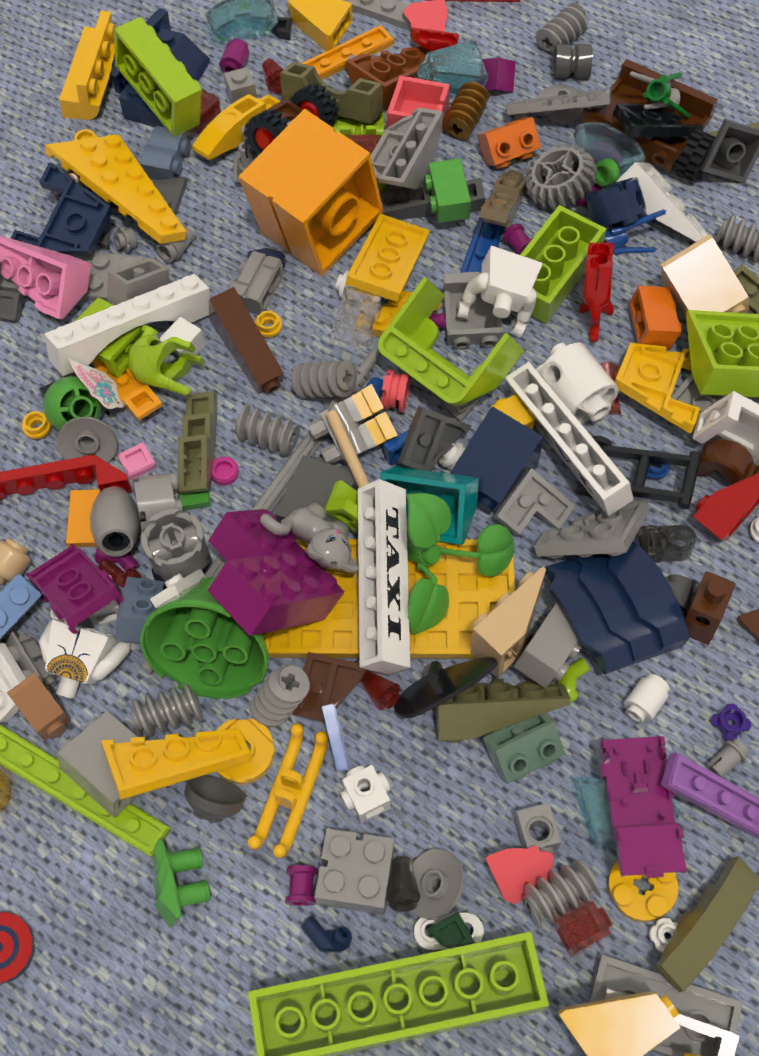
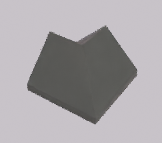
[700,119,759,183]

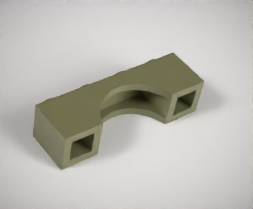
[280,61,383,124]

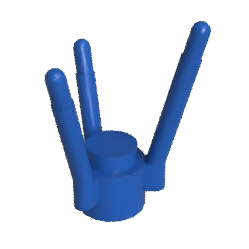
[604,209,666,256]

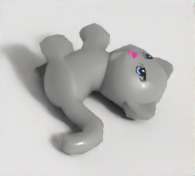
[260,503,358,573]

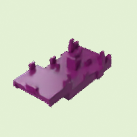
[26,543,123,634]
[599,736,687,878]

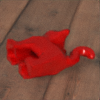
[579,242,614,343]

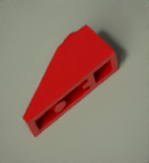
[693,473,759,541]

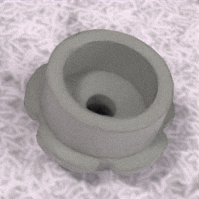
[113,226,137,253]

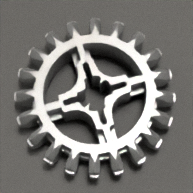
[524,143,597,211]

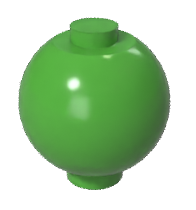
[43,376,103,431]

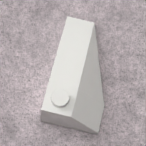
[616,162,708,242]

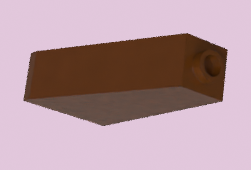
[209,287,284,394]

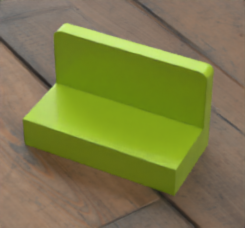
[324,480,358,535]

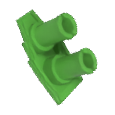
[153,839,210,928]

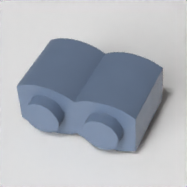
[139,126,191,180]

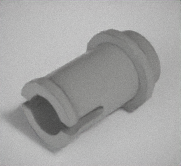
[706,738,749,778]

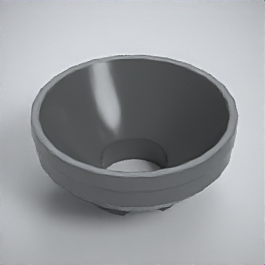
[184,775,246,823]

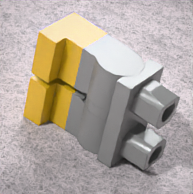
[308,384,398,464]

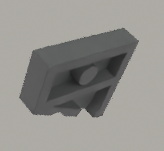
[398,406,471,471]

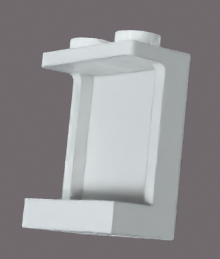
[692,391,759,465]

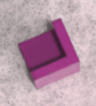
[479,57,516,92]

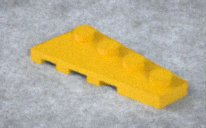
[101,729,251,800]

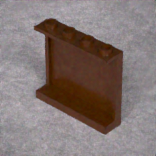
[579,59,718,172]

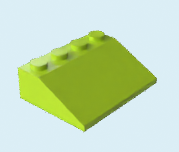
[686,310,759,397]

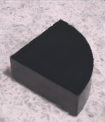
[268,17,293,41]

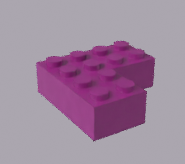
[208,509,344,636]

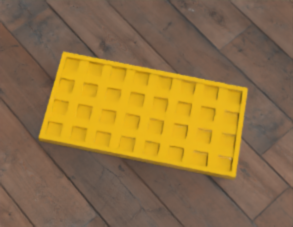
[264,539,515,659]

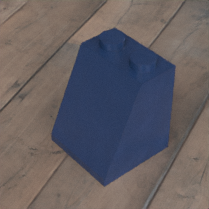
[451,407,543,514]

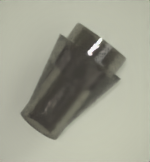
[386,856,421,912]

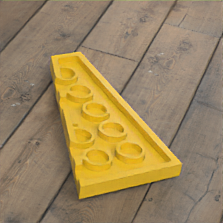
[45,134,187,244]

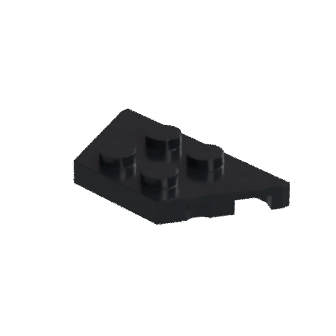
[613,103,703,140]

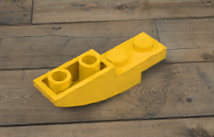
[192,94,280,160]

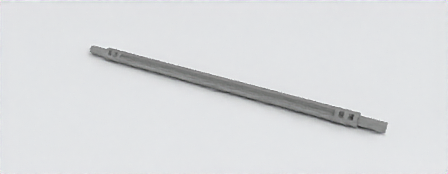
[141,348,382,674]

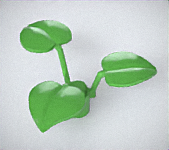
[407,493,514,634]

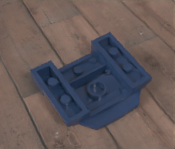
[545,541,690,675]

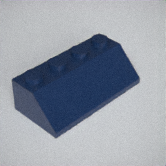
[119,28,211,127]

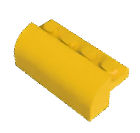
[59,10,116,120]

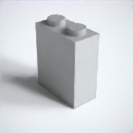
[57,711,140,818]

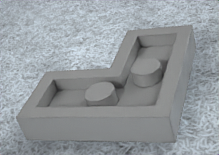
[493,468,576,535]

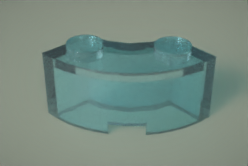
[206,0,278,44]
[573,122,645,175]

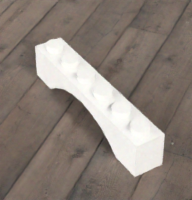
[44,274,210,376]

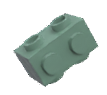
[483,713,565,784]

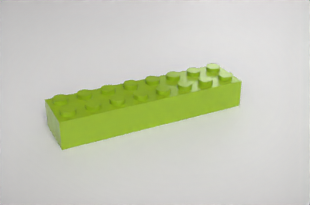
[248,932,549,1056]

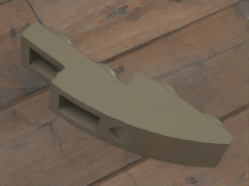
[479,170,526,227]

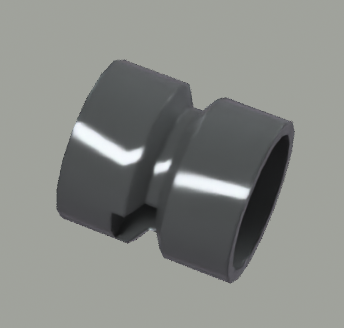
[554,44,592,79]

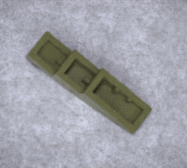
[178,391,217,494]
[656,856,759,992]

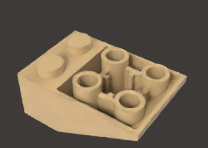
[471,566,546,679]

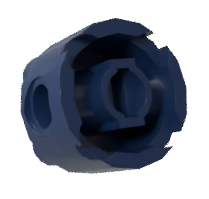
[585,177,647,230]

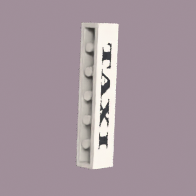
[505,362,634,517]
[358,479,410,675]

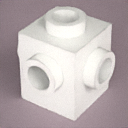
[340,765,391,823]

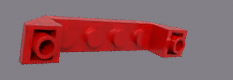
[0,455,133,500]

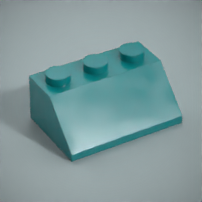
[380,466,479,545]

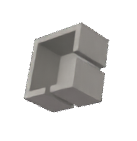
[314,828,395,915]

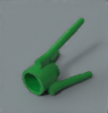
[643,72,691,119]

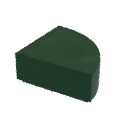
[427,912,475,949]

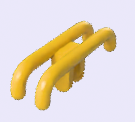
[247,723,328,859]

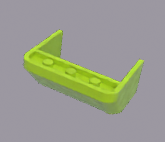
[378,277,525,407]

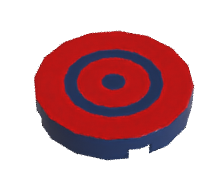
[0,912,35,984]

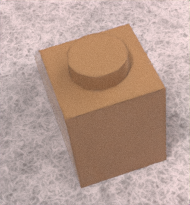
[7,672,71,741]

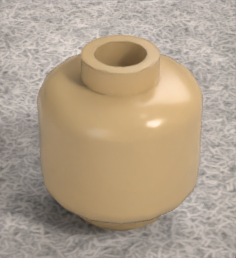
[0,538,31,585]

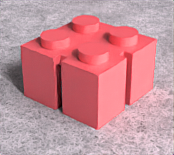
[387,76,450,134]

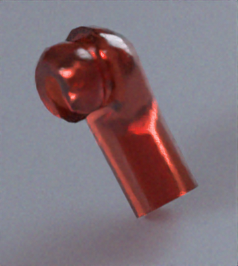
[97,557,141,588]

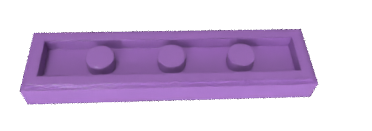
[661,753,759,839]

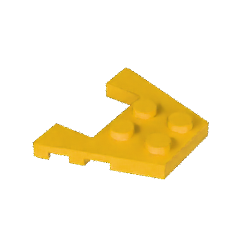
[615,343,700,433]

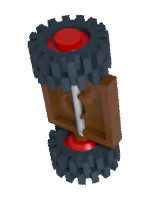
[244,83,339,159]

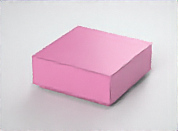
[117,442,157,480]

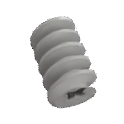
[535,2,588,55]
[715,214,759,262]
[291,360,357,399]
[235,404,300,456]
[250,665,310,727]
[132,683,204,737]
[523,859,601,929]

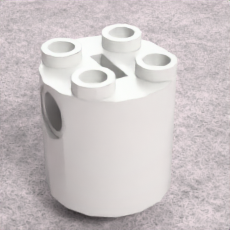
[536,342,619,424]

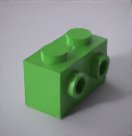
[424,158,471,223]

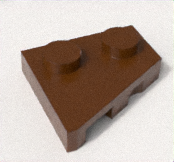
[292,652,368,723]

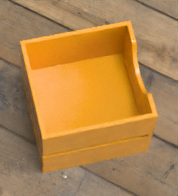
[238,108,384,276]

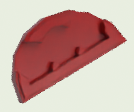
[410,27,459,54]

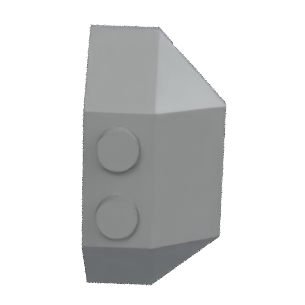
[371,107,443,189]

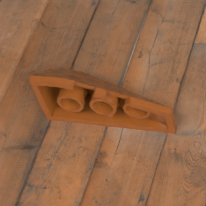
[345,46,444,111]

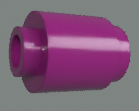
[219,38,249,73]

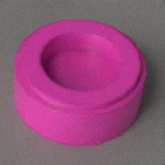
[211,457,239,486]

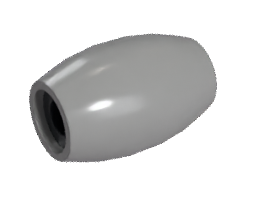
[90,486,140,557]

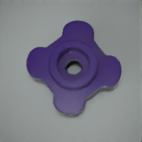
[711,704,751,741]

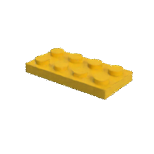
[345,214,430,302]

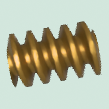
[443,81,490,141]

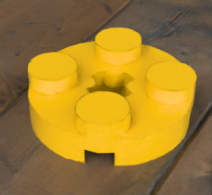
[216,718,276,786]
[608,861,679,922]

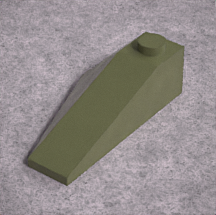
[434,678,570,743]

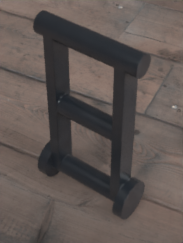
[576,436,702,509]

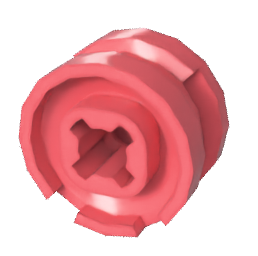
[381,369,411,413]

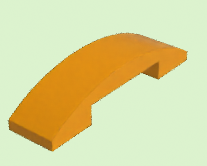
[91,358,163,421]

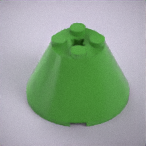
[140,577,269,699]

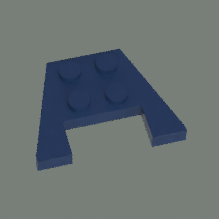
[11,163,113,257]

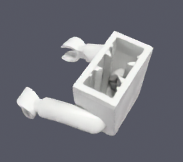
[457,246,542,338]

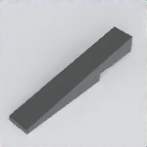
[374,178,485,223]

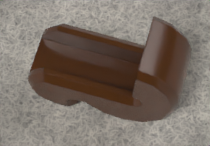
[697,439,759,485]

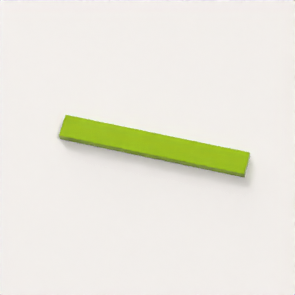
[0,725,171,859]

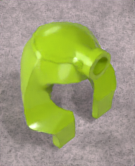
[128,325,205,395]

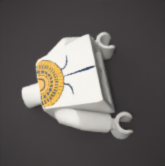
[39,609,141,698]

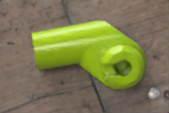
[556,658,590,703]

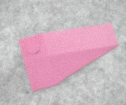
[0,236,91,319]

